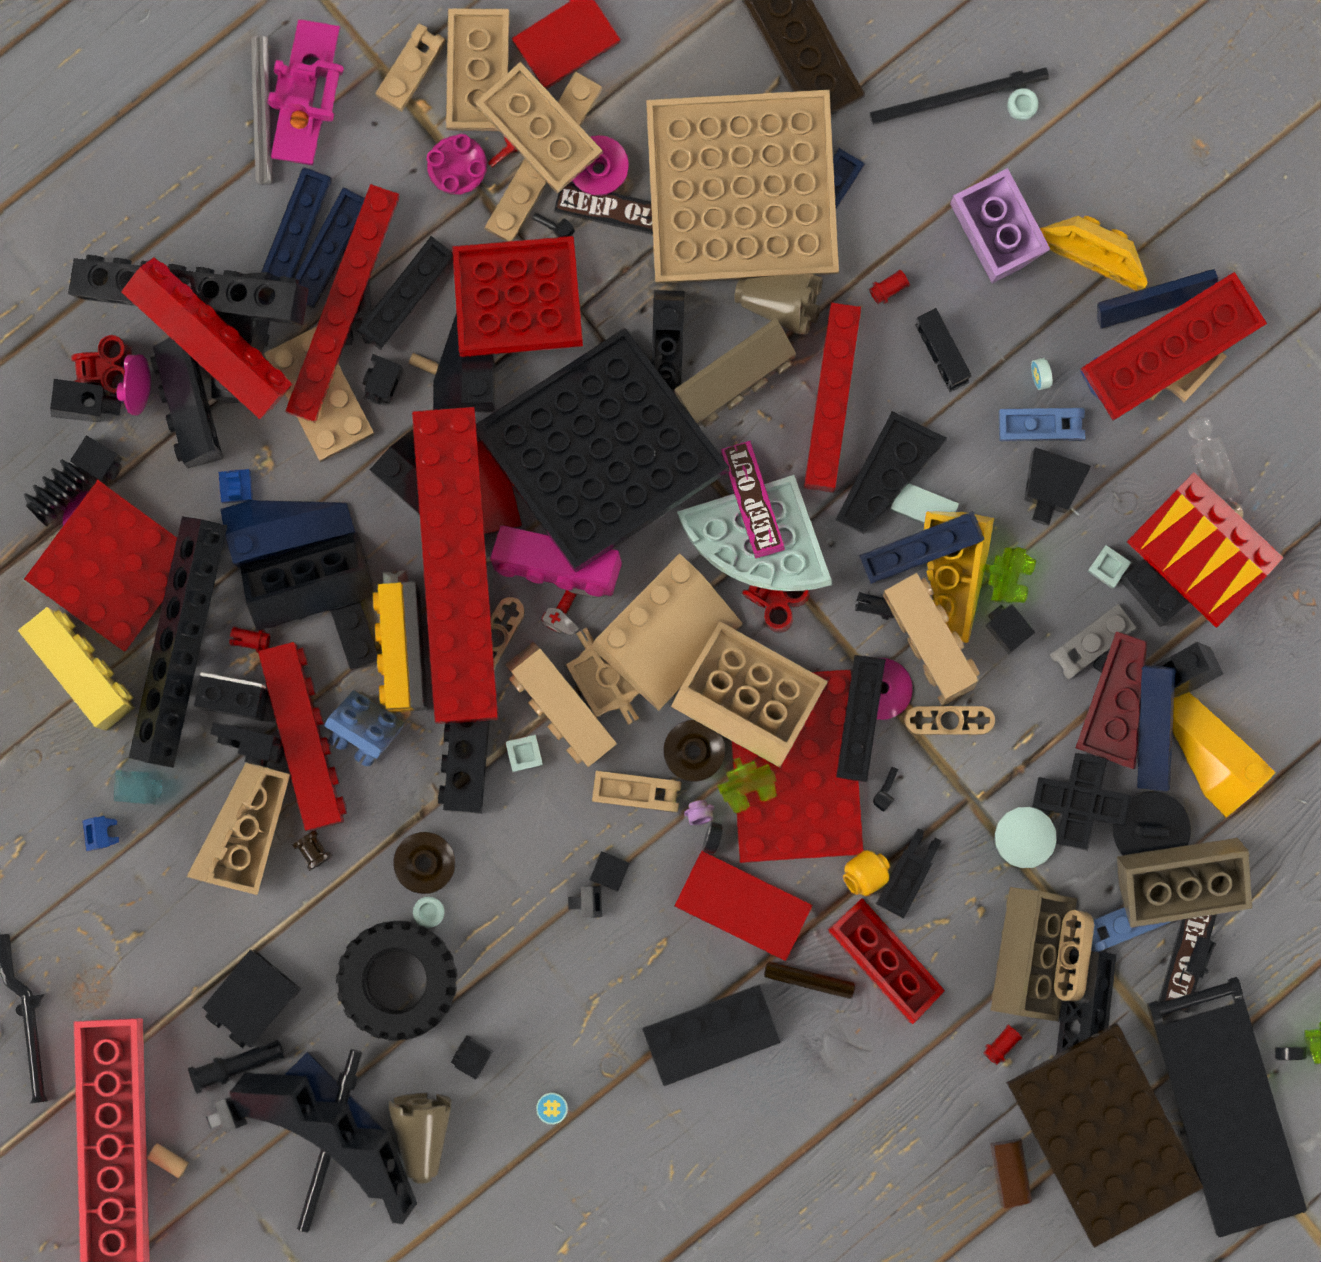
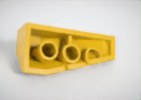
[923,511,994,643]
[1173,692,1276,818]

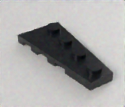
[836,411,947,535]

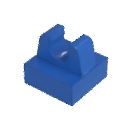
[218,469,253,504]
[82,816,119,851]

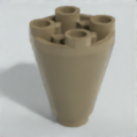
[735,273,823,335]

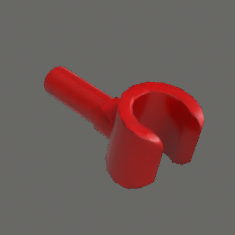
[487,136,518,168]

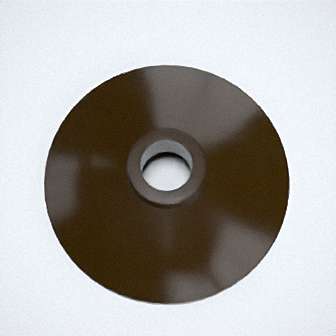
[663,720,725,782]
[393,832,456,894]

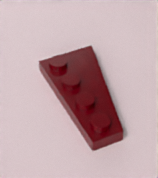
[1075,631,1147,769]

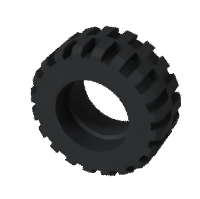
[336,921,458,1041]

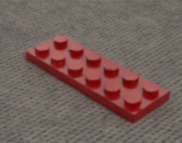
[1080,272,1267,421]

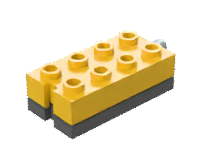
[373,570,428,713]

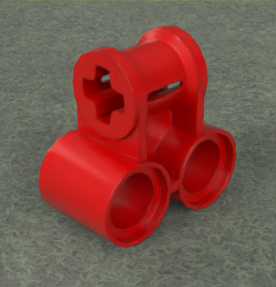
[71,335,132,396]
[741,585,809,633]

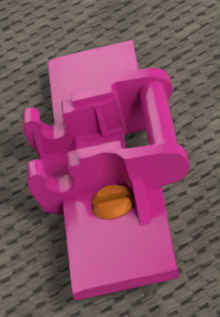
[268,19,344,165]

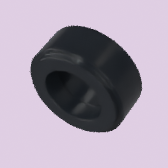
[702,821,723,854]
[1275,1046,1307,1060]

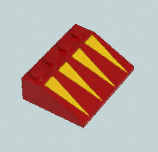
[1126,472,1284,628]

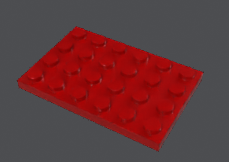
[731,669,863,863]

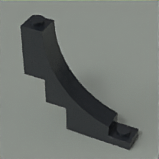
[229,1072,417,1224]

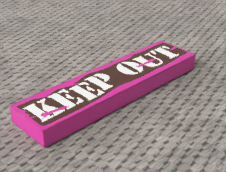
[721,441,785,559]

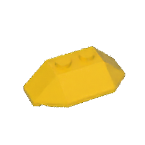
[1040,216,1148,291]

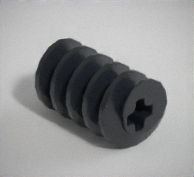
[24,459,92,527]

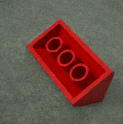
[827,898,945,1024]

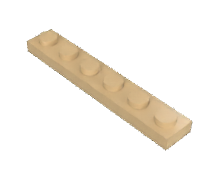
[485,72,602,242]

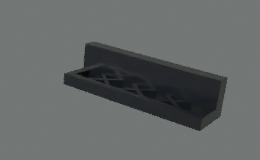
[1056,949,1116,1055]

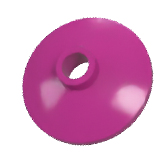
[572,135,629,196]
[877,658,913,720]

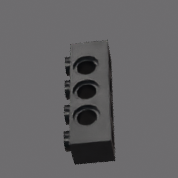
[438,720,490,814]

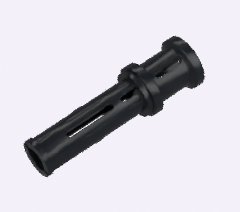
[188,1039,285,1094]

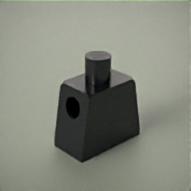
[50,379,121,422]
[1024,447,1091,525]

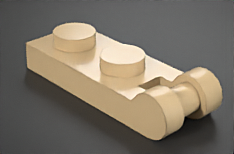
[375,23,446,112]
[592,771,682,813]

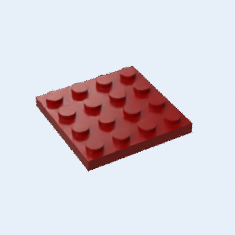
[452,236,583,357]
[24,480,177,652]

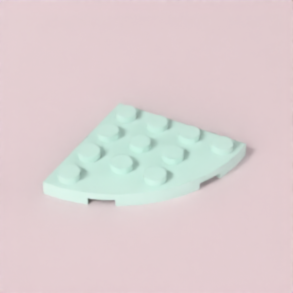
[677,475,832,591]

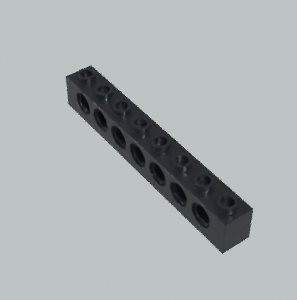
[68,255,309,326]
[128,516,227,768]

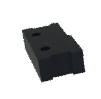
[915,308,971,392]

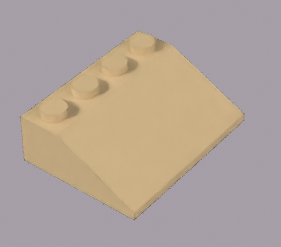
[592,553,743,711]
[671,621,828,767]

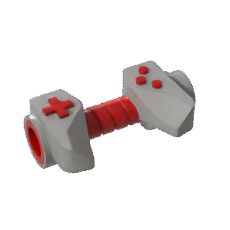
[541,588,597,636]

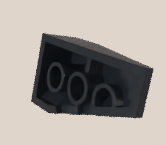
[433,313,495,412]
[369,429,420,516]

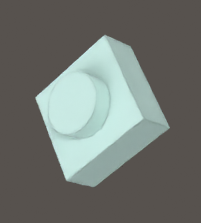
[1087,545,1131,589]
[506,735,543,772]

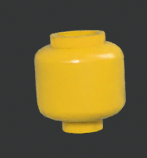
[843,850,890,896]

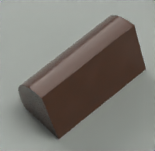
[990,1138,1032,1209]

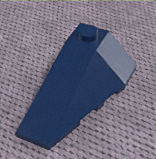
[220,500,356,568]

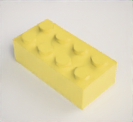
[18,607,135,731]

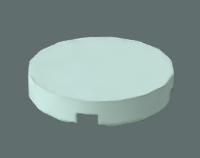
[994,807,1057,868]

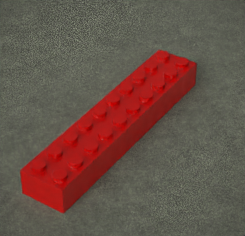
[412,407,498,724]

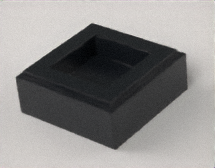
[590,851,630,892]

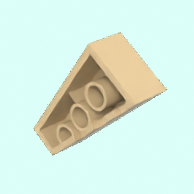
[883,573,980,706]
[505,642,617,767]
[187,763,290,895]

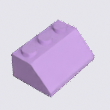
[950,168,1050,284]

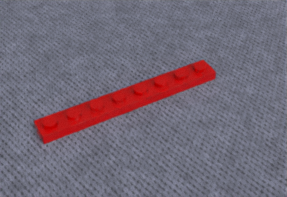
[285,184,400,423]

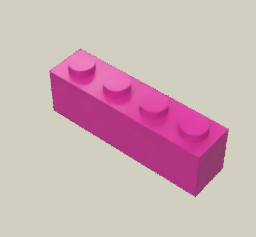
[490,525,622,597]

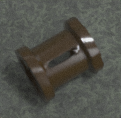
[292,830,333,871]

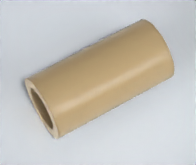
[147,1143,189,1178]

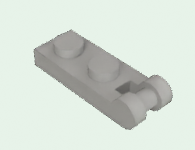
[1049,604,1136,680]

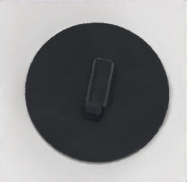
[1113,791,1191,856]

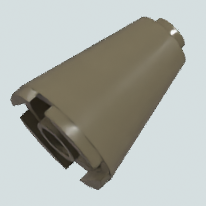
[388,1093,451,1183]

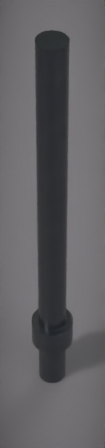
[870,67,1049,124]
[297,1049,362,1233]

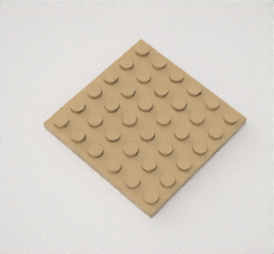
[646,90,839,284]

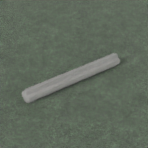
[251,36,273,185]

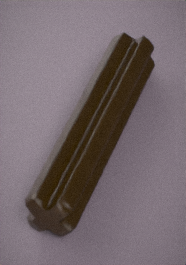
[764,962,855,999]

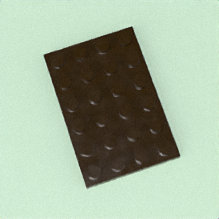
[1006,1023,1204,1248]

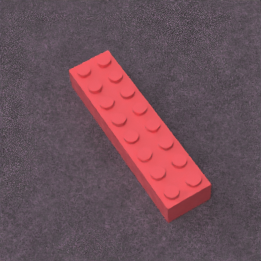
[74,1018,150,1262]

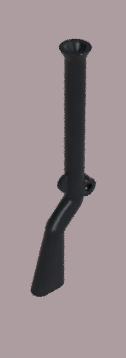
[0,934,48,1104]

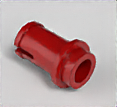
[869,269,910,304]
[229,626,271,653]
[983,1025,1023,1065]

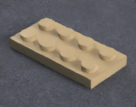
[446,8,509,131]
[475,62,603,194]
[264,326,375,462]

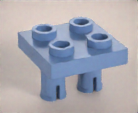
[324,690,405,766]

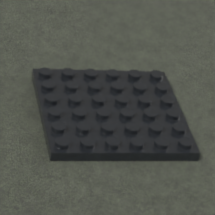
[476,328,730,573]

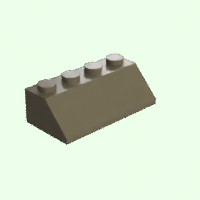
[675,318,796,428]
[1117,838,1252,928]
[990,887,1077,1022]

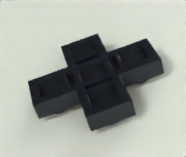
[1032,753,1131,851]

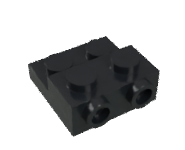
[210,722,284,768]

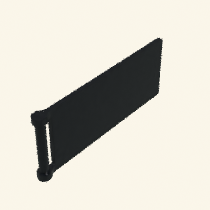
[1147,977,1307,1237]

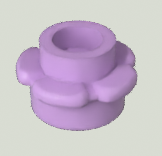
[684,800,715,825]

